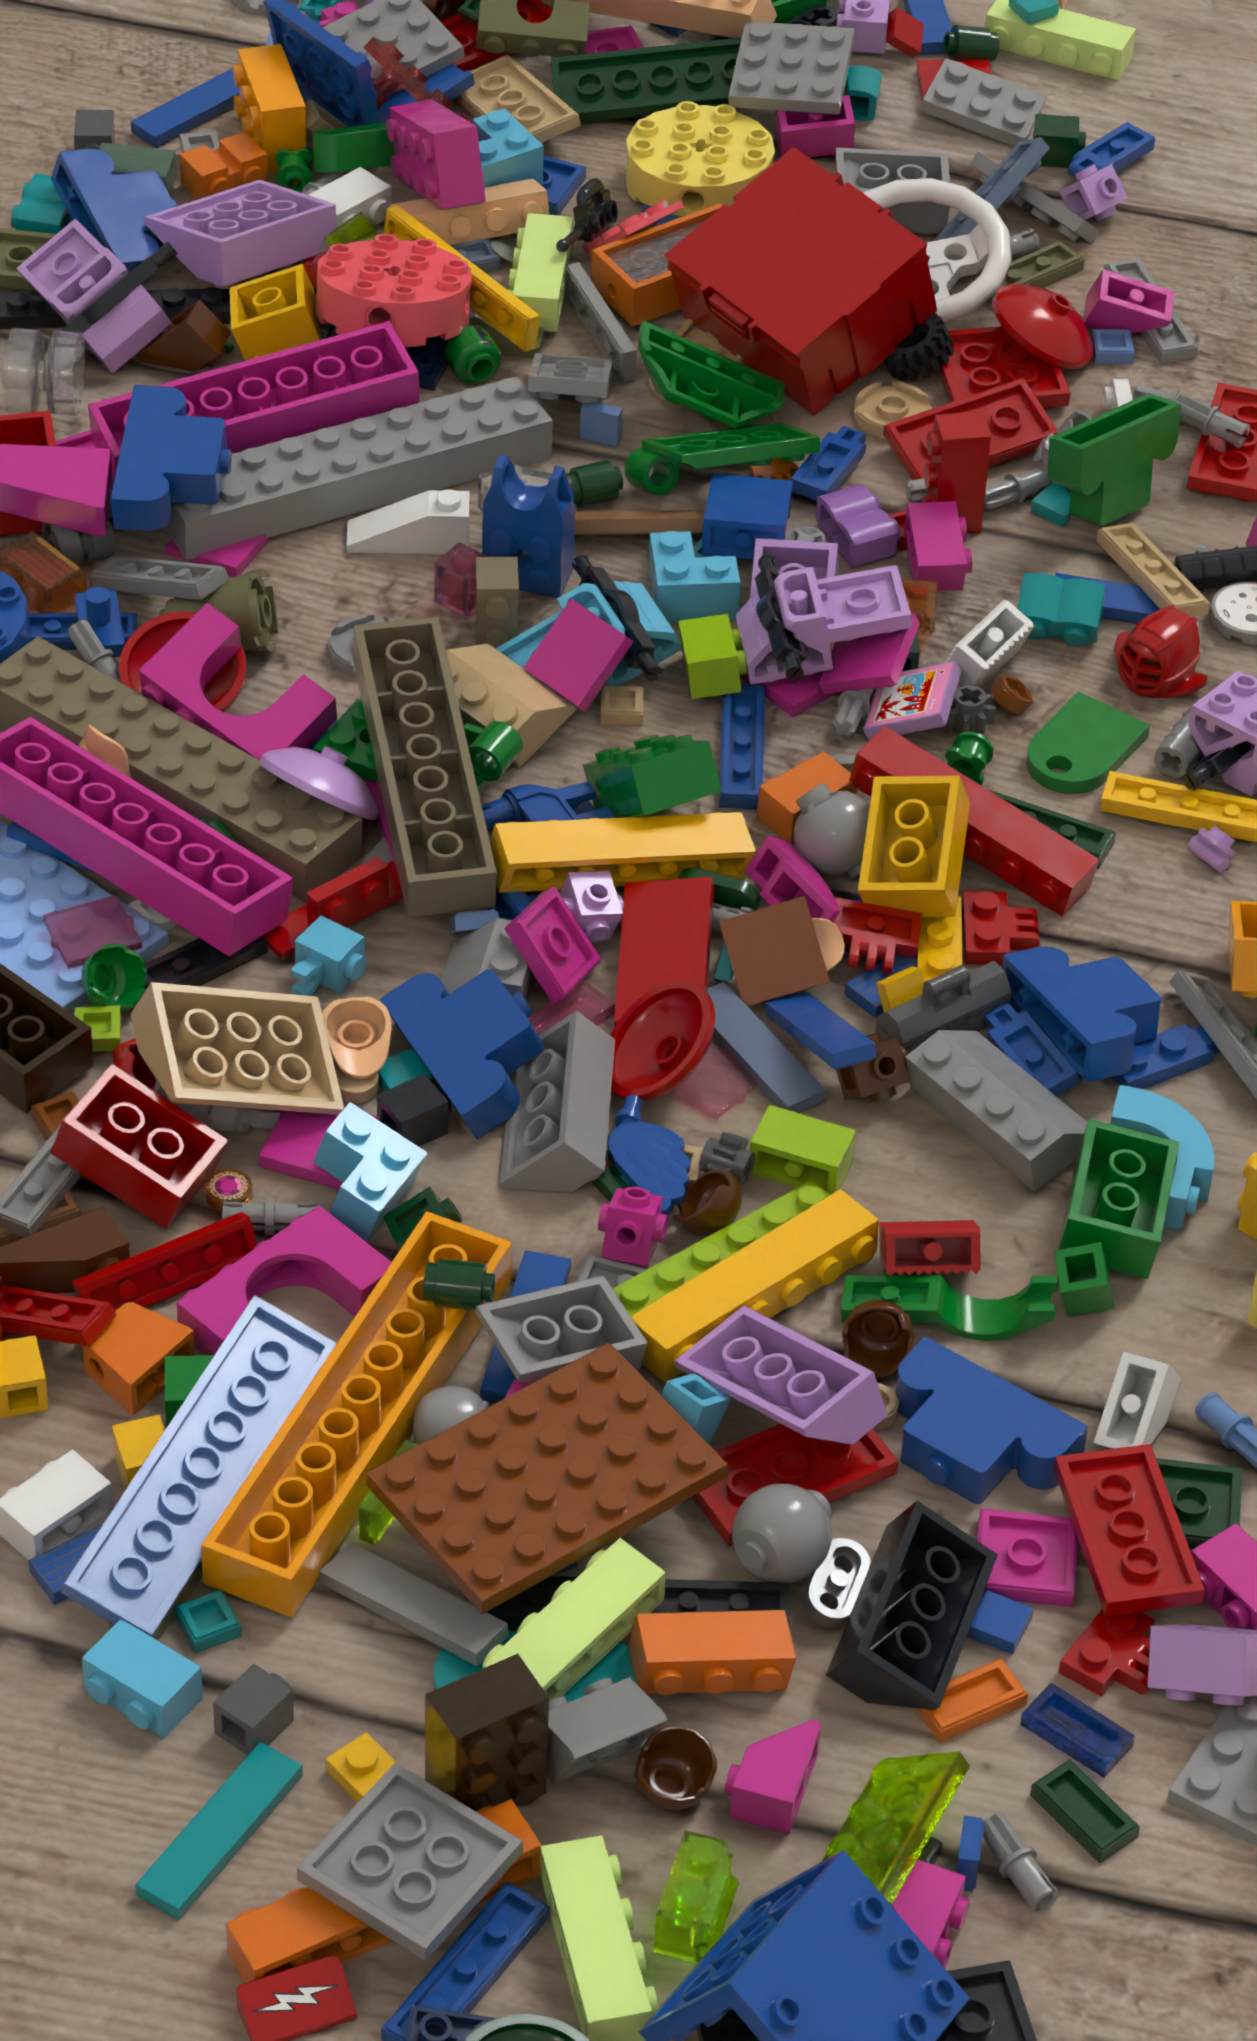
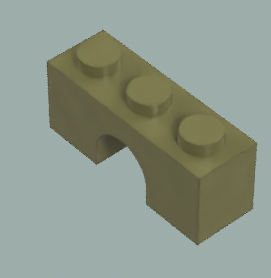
[476,0,590,57]

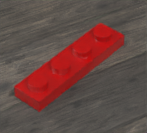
[72,1212,257,1311]

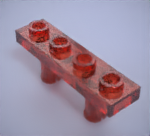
[363,37,472,123]

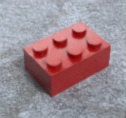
[50,1064,228,1230]

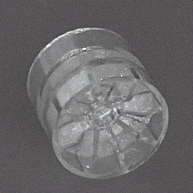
[2,328,85,416]

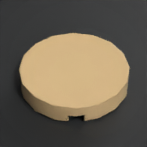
[854,381,932,439]

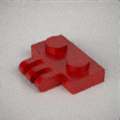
[962,891,1040,965]
[833,897,922,975]
[1058,1609,1156,1697]

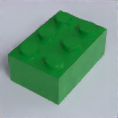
[583,734,722,816]
[1058,1119,1179,1279]

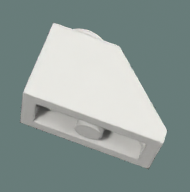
[1093,1351,1181,1449]

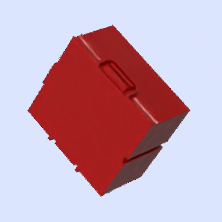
[663,147,938,416]

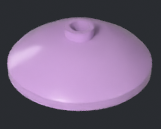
[258,746,379,820]

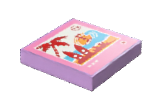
[863,661,961,741]

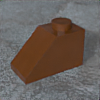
[136,300,231,372]

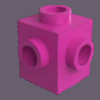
[598,1187,668,1266]

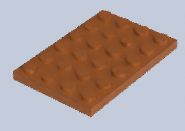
[366,1342,728,1614]

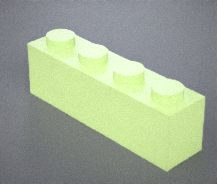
[985,0,1136,81]
[507,213,573,332]
[482,1538,666,1701]
[539,1835,659,2041]

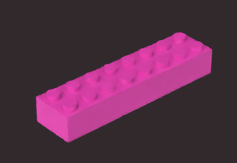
[88,321,419,483]
[0,717,293,956]

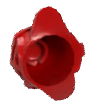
[1114,605,1208,698]

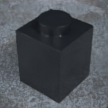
[377,1074,451,1147]

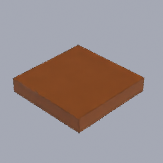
[719,896,831,1007]

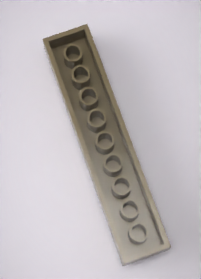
[0,636,363,903]

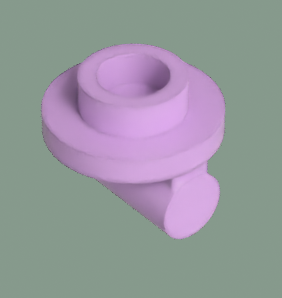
[1188,825,1237,873]

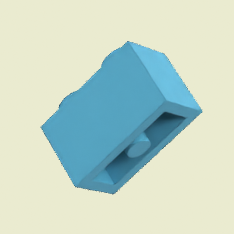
[82,1619,203,1738]

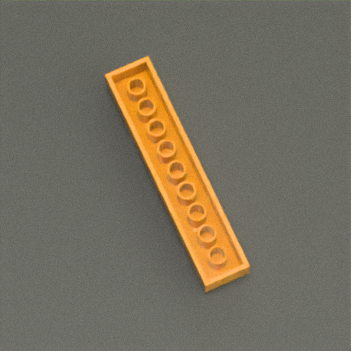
[201,1211,512,1618]

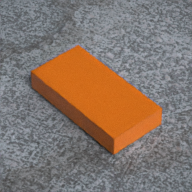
[915,1658,1028,1743]

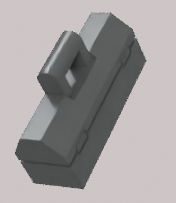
[875,961,1012,1055]

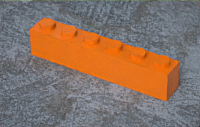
[226,1799,542,1983]

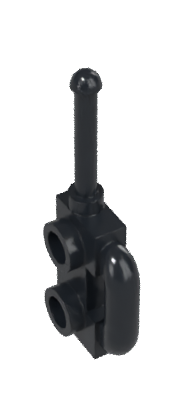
[556,178,618,253]

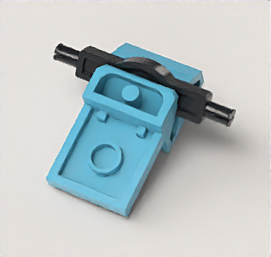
[496,555,683,692]

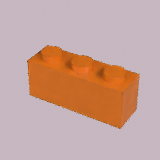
[628,1610,796,1696]

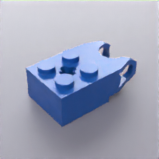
[482,455,576,598]

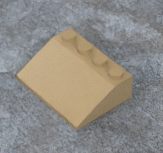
[131,982,344,1115]

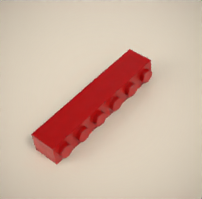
[849,726,1100,917]

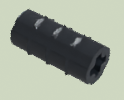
[1174,546,1257,591]

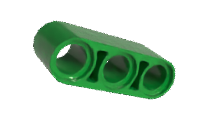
[313,122,395,173]

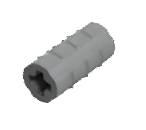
[1154,701,1203,778]

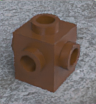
[836,1033,910,1102]

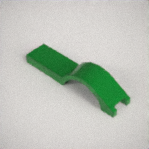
[840,1275,1059,1341]

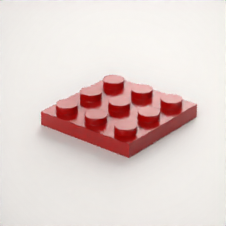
[939,326,1070,409]

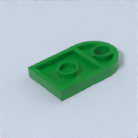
[1026,692,1150,794]

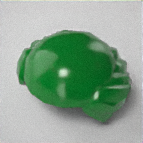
[81,943,147,1013]

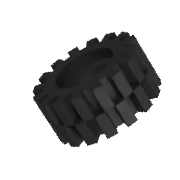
[884,312,954,382]

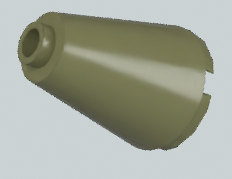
[159,569,278,653]

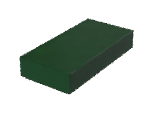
[1030,1759,1140,1864]

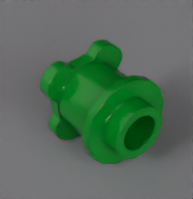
[275,148,314,193]
[945,732,994,786]

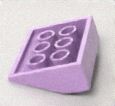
[144,179,338,289]

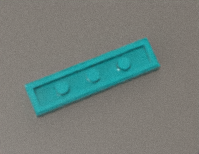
[135,1742,303,1920]

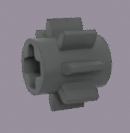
[946,685,996,735]
[699,1132,755,1185]

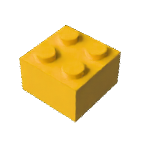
[230,264,321,361]

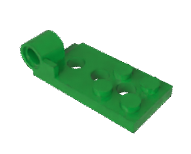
[624,422,820,495]
[313,699,523,793]

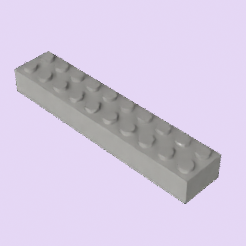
[163,376,553,561]

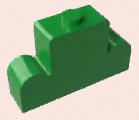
[1048,393,1181,526]

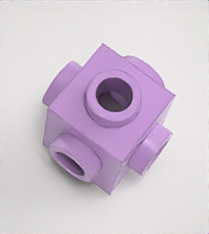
[1059,164,1128,222]
[559,871,624,943]

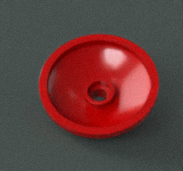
[992,284,1094,369]
[119,611,247,712]
[610,980,715,1101]

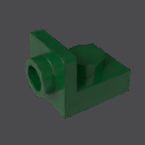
[383,1186,463,1249]

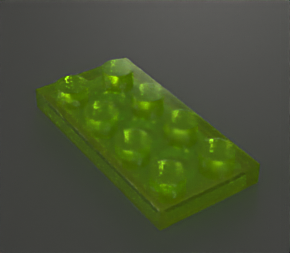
[821,1751,970,1905]

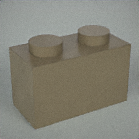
[475,557,519,649]

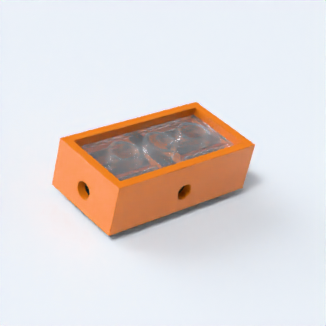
[591,203,722,327]

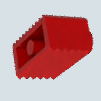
[879,1220,981,1276]

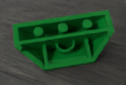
[638,320,785,428]

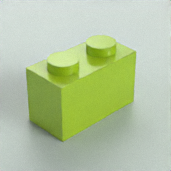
[678,614,747,699]
[750,1105,856,1195]

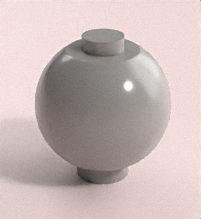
[794,782,870,879]
[732,1484,832,1584]

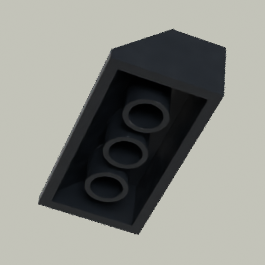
[826,1500,998,1710]

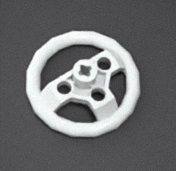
[863,178,1012,323]

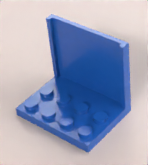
[264,0,475,127]
[639,1850,970,2041]

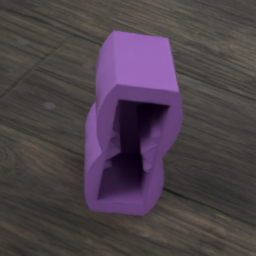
[816,484,900,567]

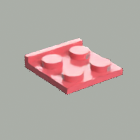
[583,199,684,258]

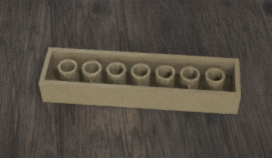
[353,616,497,917]

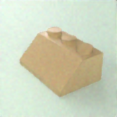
[446,643,577,768]

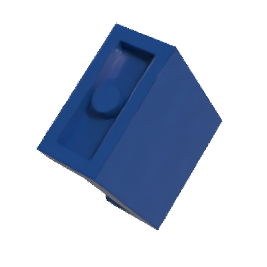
[701,473,793,560]

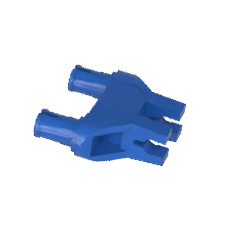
[481,781,616,831]

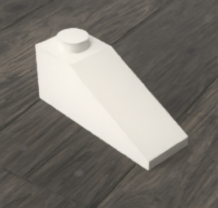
[346,489,470,555]

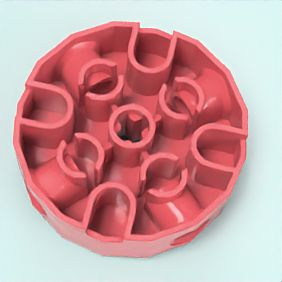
[316,234,472,347]

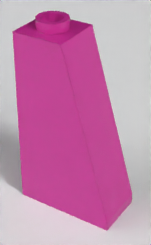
[0,444,112,537]

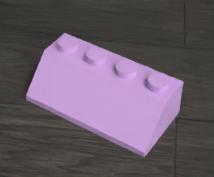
[675,1305,888,1444]

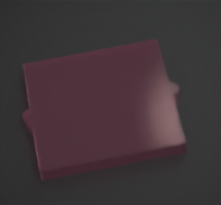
[43,895,142,969]
[670,1043,757,1120]

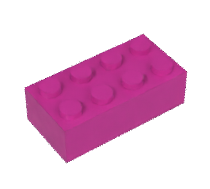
[386,99,486,209]

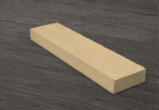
[1096,523,1210,618]

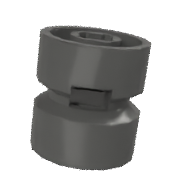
[42,518,116,572]

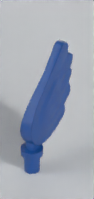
[608,1095,691,1215]

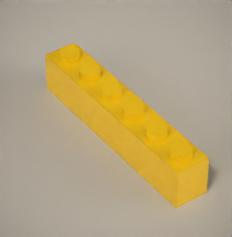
[490,812,756,893]
[630,1189,879,1383]

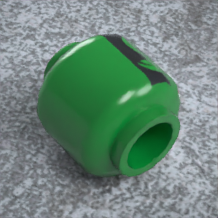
[445,325,501,383]

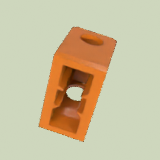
[82,1302,195,1416]

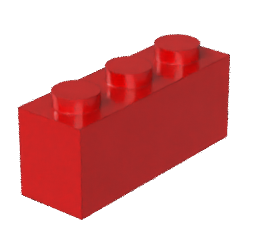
[921,412,991,533]

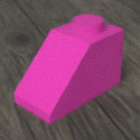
[1083,269,1175,334]
[724,1720,822,1834]

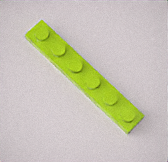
[612,1180,830,1316]

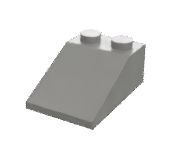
[835,148,950,235]
[475,1275,648,1383]

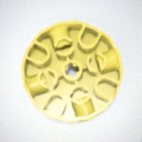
[625,101,775,217]

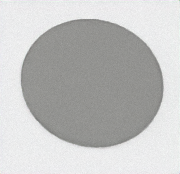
[491,241,514,262]

